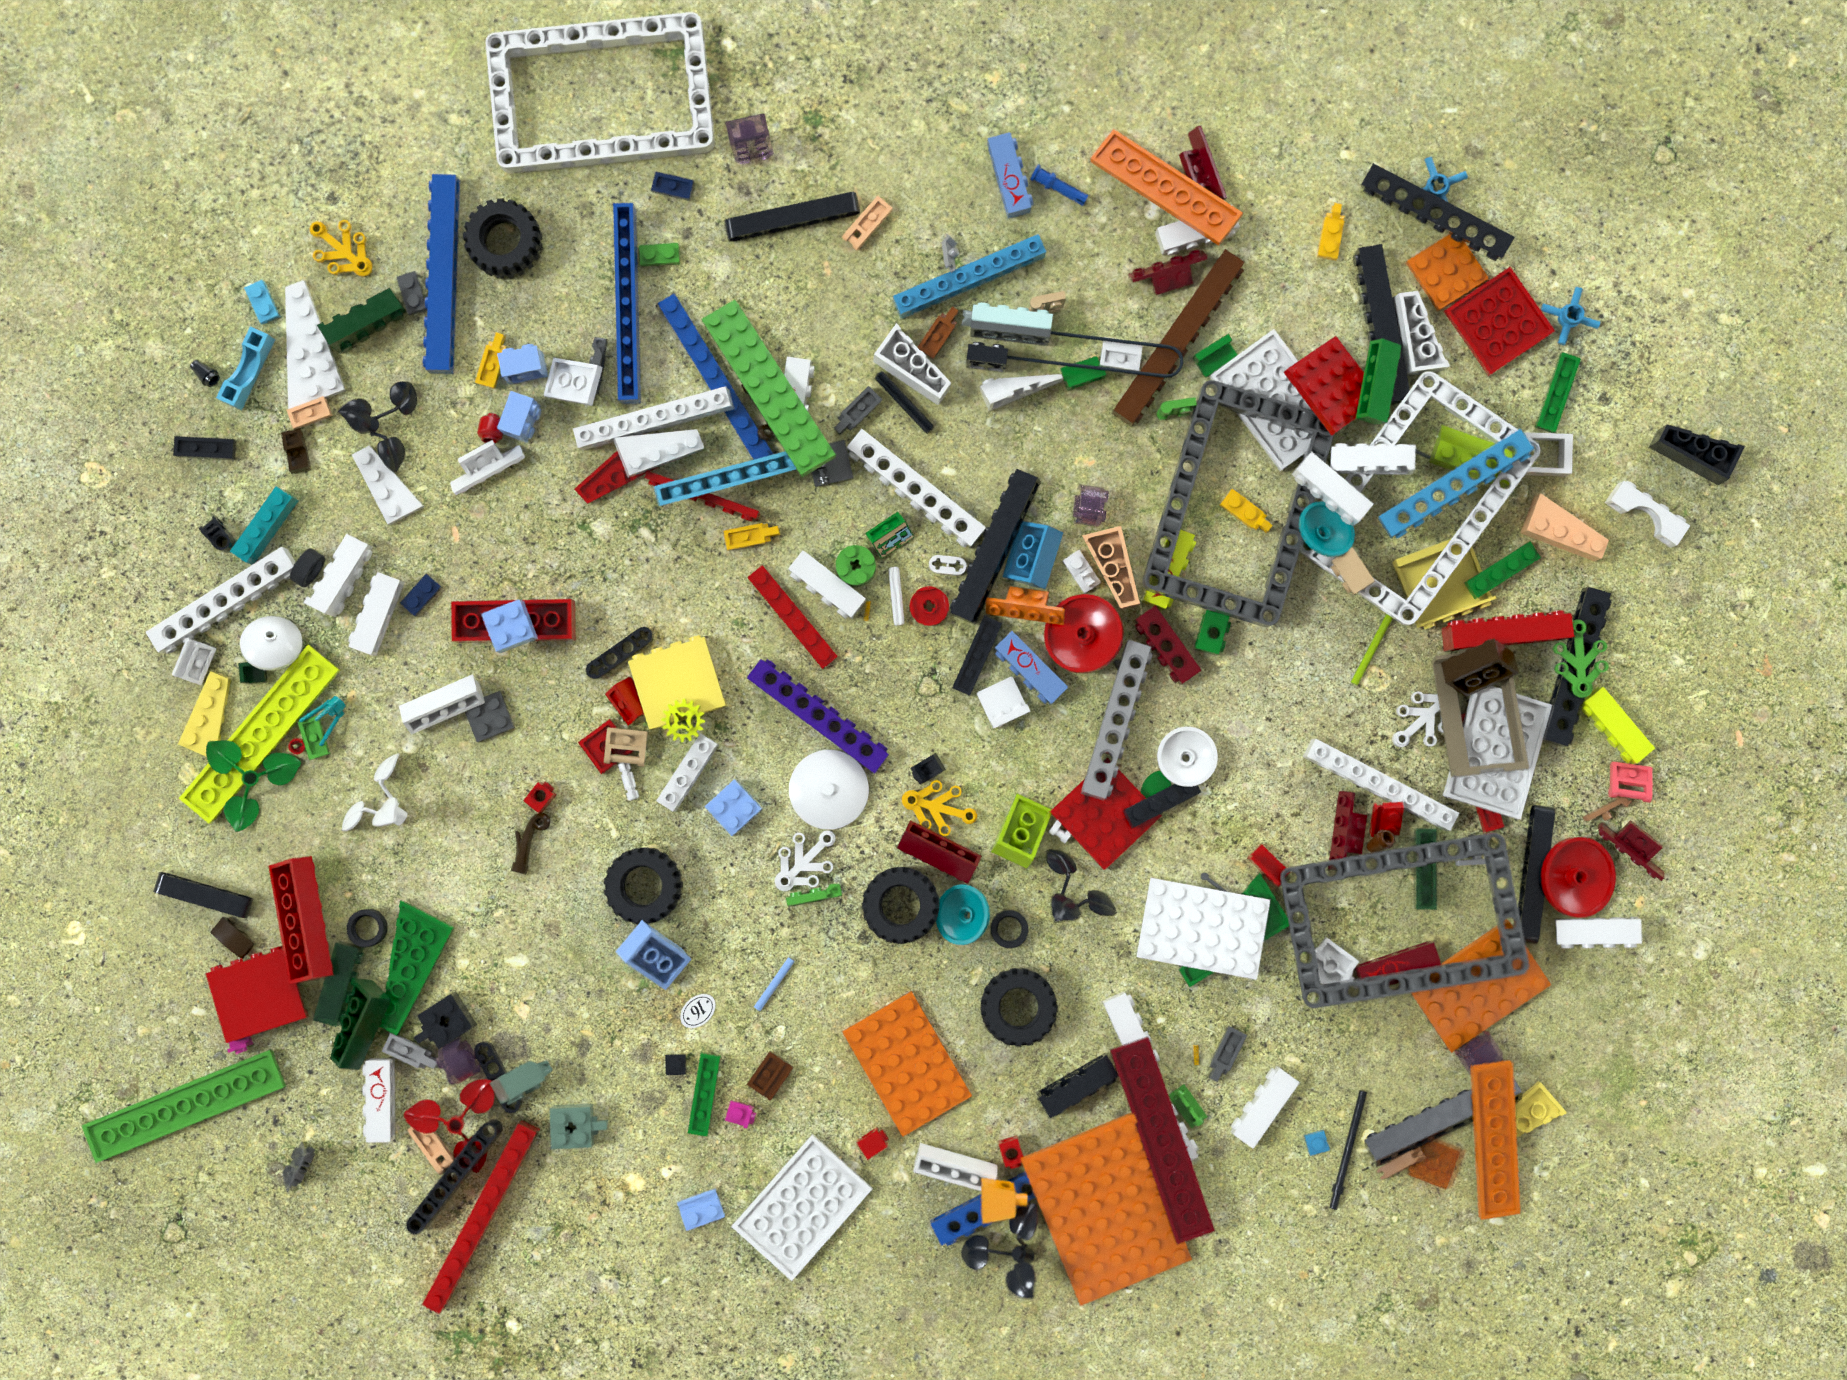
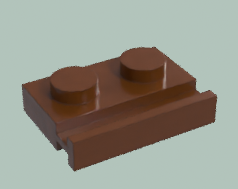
[746,1050,794,1101]

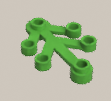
[1553,620,1609,698]

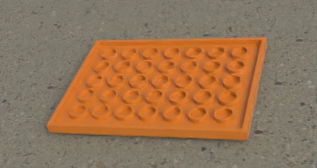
[1020,1113,1192,1306]

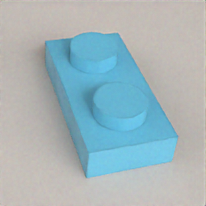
[244,280,280,325]

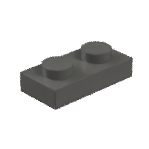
[396,271,427,316]

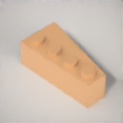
[1521,493,1609,561]
[1082,526,1140,610]

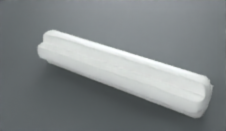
[888,567,905,626]

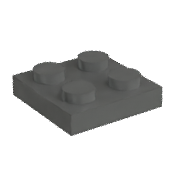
[465,691,515,743]

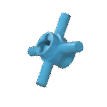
[1422,157,1468,202]
[1541,287,1600,346]

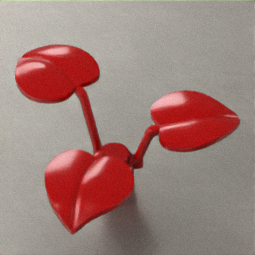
[403,1079,495,1173]

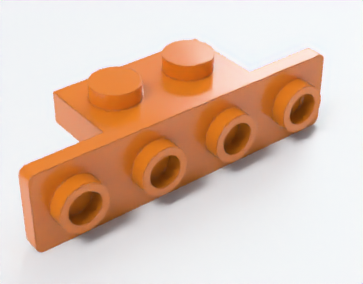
[985,586,1065,625]

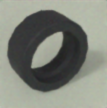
[289,548,325,588]
[346,909,388,947]
[990,910,1029,949]

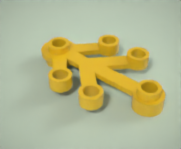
[310,220,373,277]
[902,780,977,836]

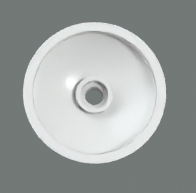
[240,616,303,670]
[1157,727,1218,787]

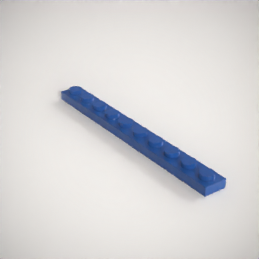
[657,294,773,460]

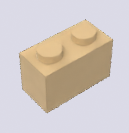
[1330,547,1375,596]

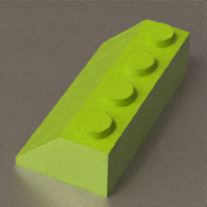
[1429,425,1513,488]

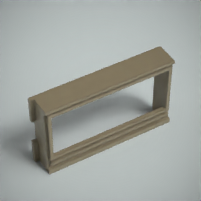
[1432,648,1529,777]

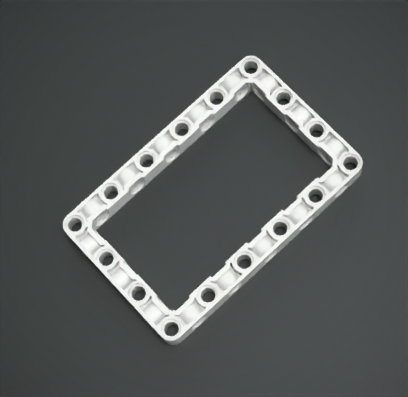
[486,12,715,173]
[1300,372,1540,626]

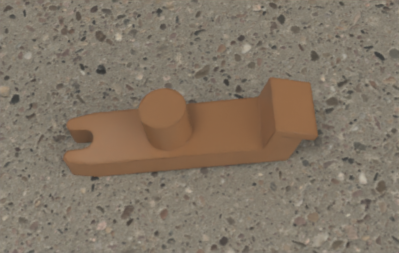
[1583,796,1632,822]
[1377,1147,1426,1180]

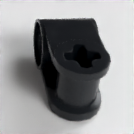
[199,515,236,553]

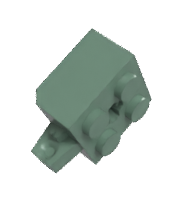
[490,1060,553,1105]
[550,1104,608,1149]

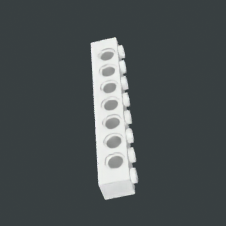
[573,386,734,451]
[847,429,986,548]
[146,547,296,654]
[1303,739,1459,831]

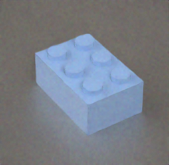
[616,921,691,990]

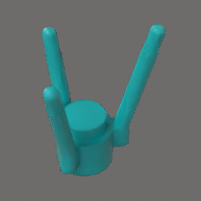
[299,696,346,746]

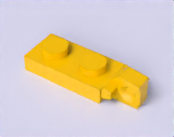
[1317,203,1344,261]
[475,332,507,389]
[1220,489,1273,533]
[723,523,780,551]

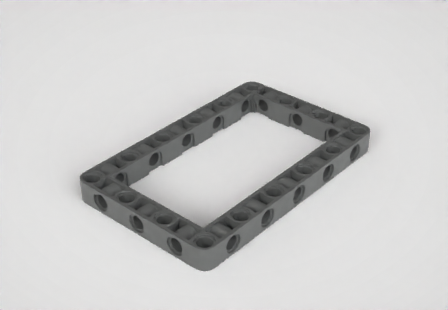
[1142,380,1334,627]
[1280,833,1529,1008]

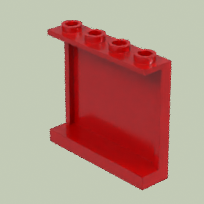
[205,946,309,1043]

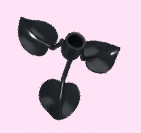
[338,381,417,472]
[1046,849,1117,923]
[961,1203,1038,1299]

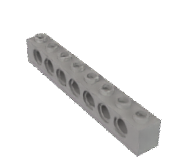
[1080,640,1153,801]

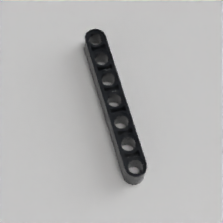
[724,192,861,242]
[1518,805,1555,944]
[406,1119,503,1235]

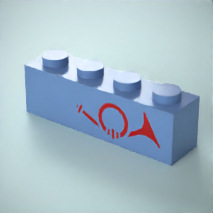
[987,132,1034,219]
[995,631,1068,705]

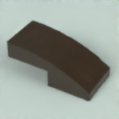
[281,428,311,474]
[210,917,256,959]

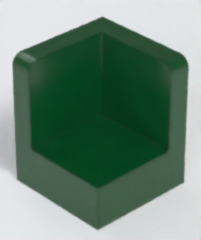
[238,662,267,684]

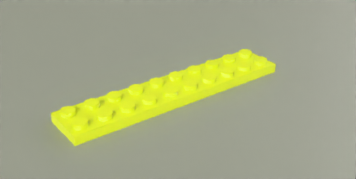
[179,645,340,824]

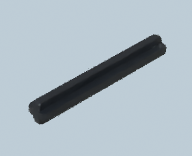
[875,371,934,434]

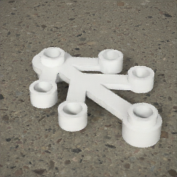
[1392,691,1444,747]
[775,831,836,891]

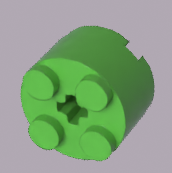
[836,545,876,587]

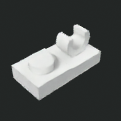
[1062,550,1101,594]

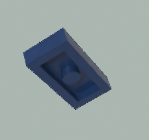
[651,171,694,201]
[400,574,442,617]

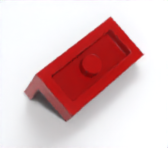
[605,676,644,726]
[1247,844,1290,887]

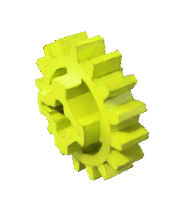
[661,699,706,742]

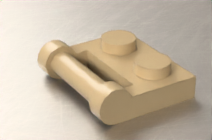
[1029,291,1066,313]
[604,727,647,767]

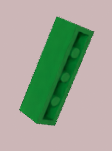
[1356,339,1401,425]

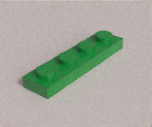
[1535,352,1581,433]
[1464,541,1541,599]
[687,1052,721,1137]

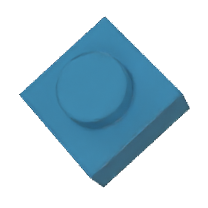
[1304,1130,1330,1156]

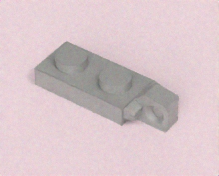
[382,1033,440,1069]

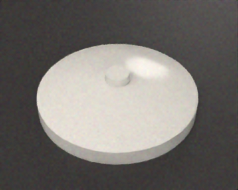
[789,750,869,829]

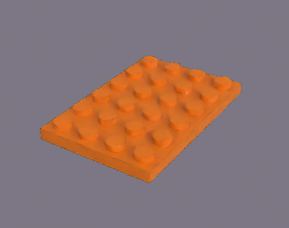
[1411,919,1551,1053]
[842,991,972,1137]

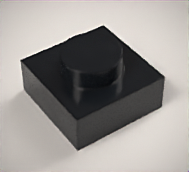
[665,1054,687,1075]

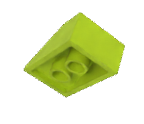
[991,794,1052,869]

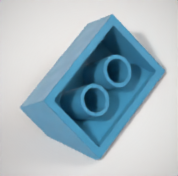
[1002,521,1063,589]

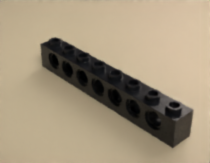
[1361,163,1515,261]
[1542,587,1612,747]

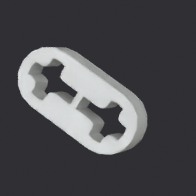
[929,555,966,576]

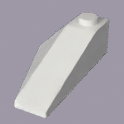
[980,374,1063,411]

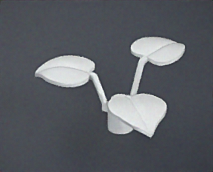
[342,754,407,832]

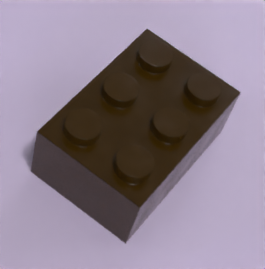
[1441,638,1519,697]

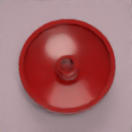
[1044,594,1124,674]
[1541,837,1616,918]

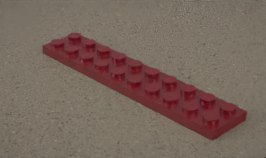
[1110,1036,1215,1245]

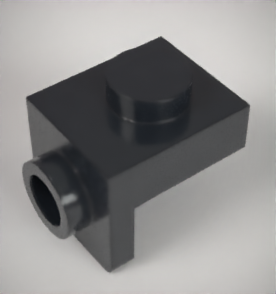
[910,753,946,785]

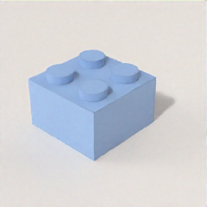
[497,344,548,385]
[497,391,541,443]
[482,599,538,653]
[705,779,763,836]

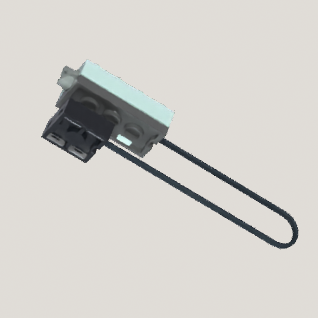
[961,303,1183,378]

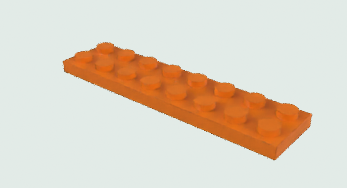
[1090,129,1243,246]
[1470,1060,1520,1220]

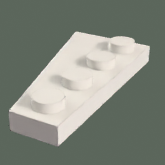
[352,446,424,525]

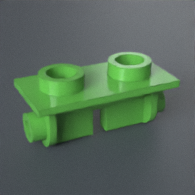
[1169,1084,1208,1128]

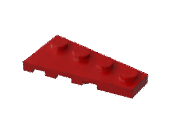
[574,451,660,504]

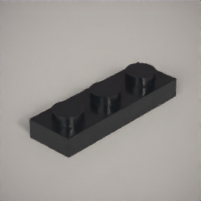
[173,436,236,460]

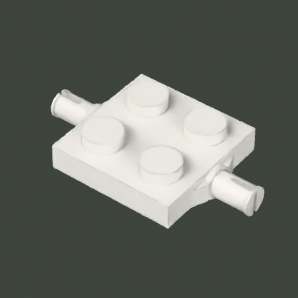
[1307,937,1359,989]

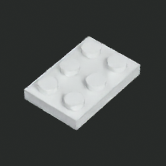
[543,358,603,406]

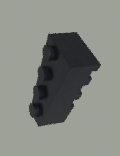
[1649,424,1745,486]
[1036,1053,1119,1119]

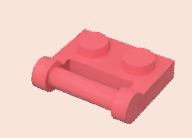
[1608,761,1652,803]

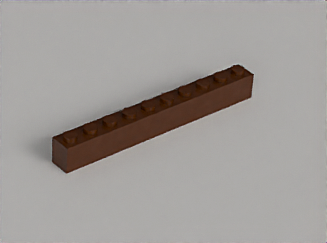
[1111,249,1245,427]

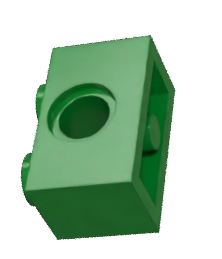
[1194,610,1231,656]

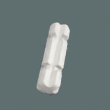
[618,763,639,801]

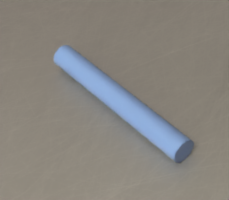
[754,957,795,1011]

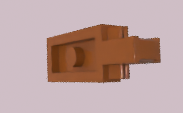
[917,306,959,360]

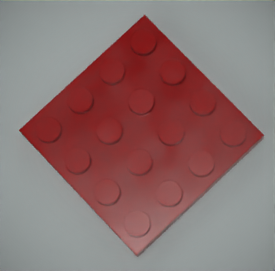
[1444,267,1555,376]
[1283,336,1364,436]
[1049,757,1162,870]

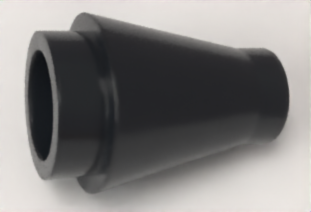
[190,360,220,387]

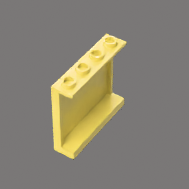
[1392,539,1496,629]
[628,635,727,730]

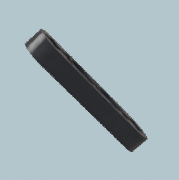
[586,627,654,679]
[474,1041,522,1114]

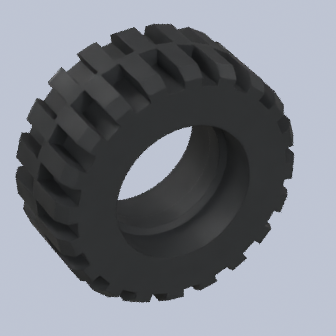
[463,198,543,279]
[603,847,683,925]
[862,867,940,944]
[980,968,1058,1047]

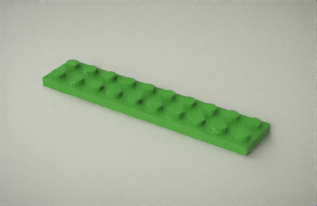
[701,300,836,477]
[81,1049,286,1163]

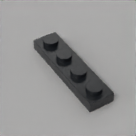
[952,615,1002,696]
[1123,784,1201,828]

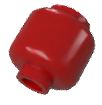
[477,413,503,444]

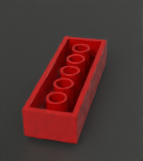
[451,599,576,643]
[1441,610,1574,652]
[268,856,333,985]

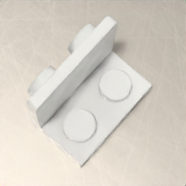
[977,677,1030,729]

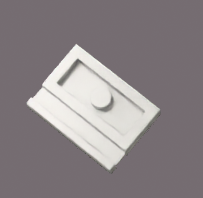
[1099,337,1142,371]
[172,638,216,685]

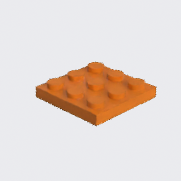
[1406,234,1489,311]

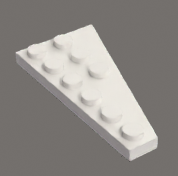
[285,280,346,409]

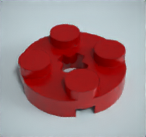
[909,586,949,626]

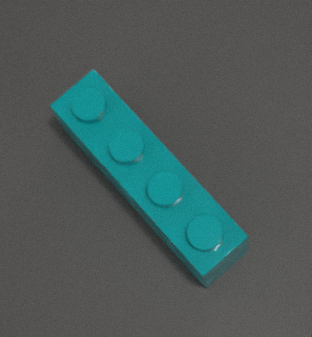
[230,486,299,565]

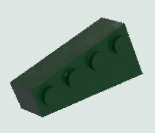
[317,288,407,354]
[330,978,391,1070]

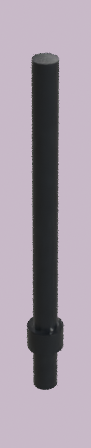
[1329,1090,1367,1210]

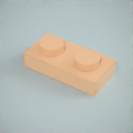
[287,396,332,429]

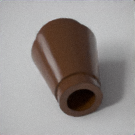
[1366,830,1395,853]

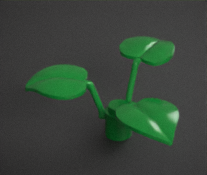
[206,740,301,832]

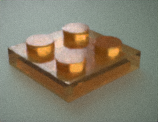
[1407,1141,1460,1190]

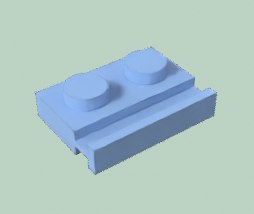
[677,1188,725,1231]

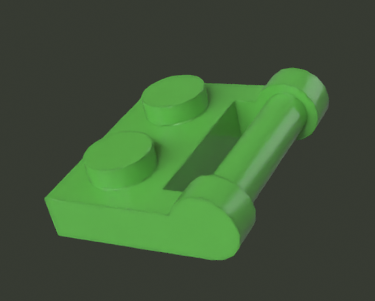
[1156,397,1197,420]

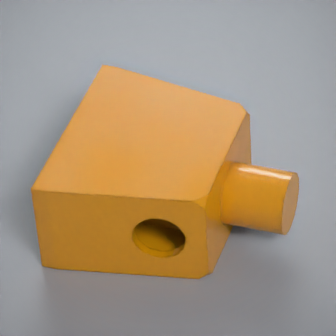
[981,1178,1027,1223]

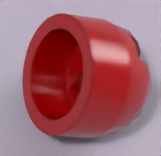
[288,738,305,755]

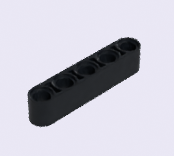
[153,872,253,918]

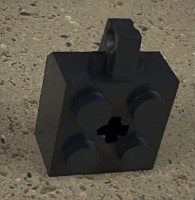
[414,991,477,1050]

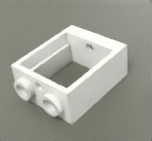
[1524,432,1573,477]

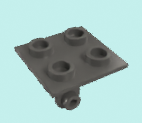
[812,440,854,487]
[282,1142,315,1192]

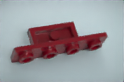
[1179,125,1227,200]
[1128,250,1208,295]
[1328,791,1367,871]
[1598,820,1665,881]

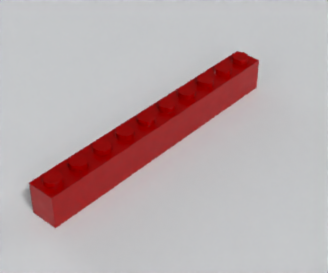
[422,1120,540,1315]

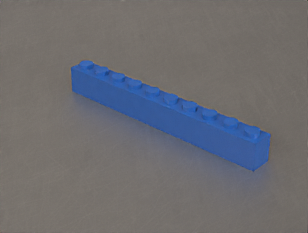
[423,174,460,374]
[613,203,641,404]

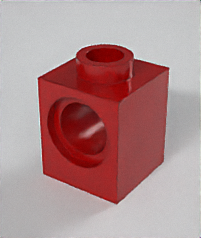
[523,781,557,813]
[856,1127,889,1160]
[998,1135,1023,1169]

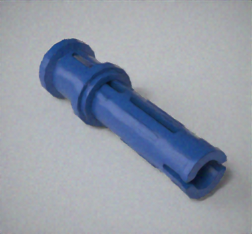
[1030,164,1089,206]

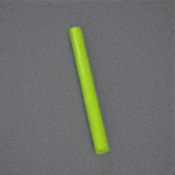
[1351,614,1393,686]

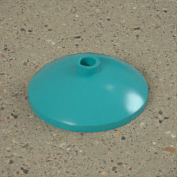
[1299,501,1355,557]
[936,884,990,945]

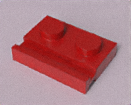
[1369,802,1404,837]

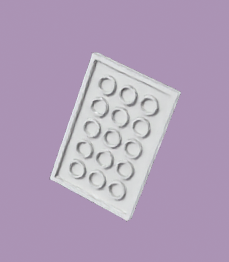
[1210,329,1328,471]
[1443,686,1552,820]
[1137,878,1270,980]
[732,1134,872,1281]

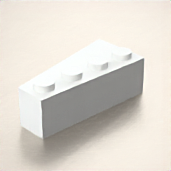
[873,323,951,405]

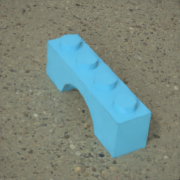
[216,326,275,411]

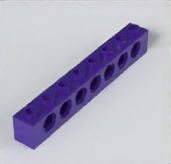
[747,659,889,774]

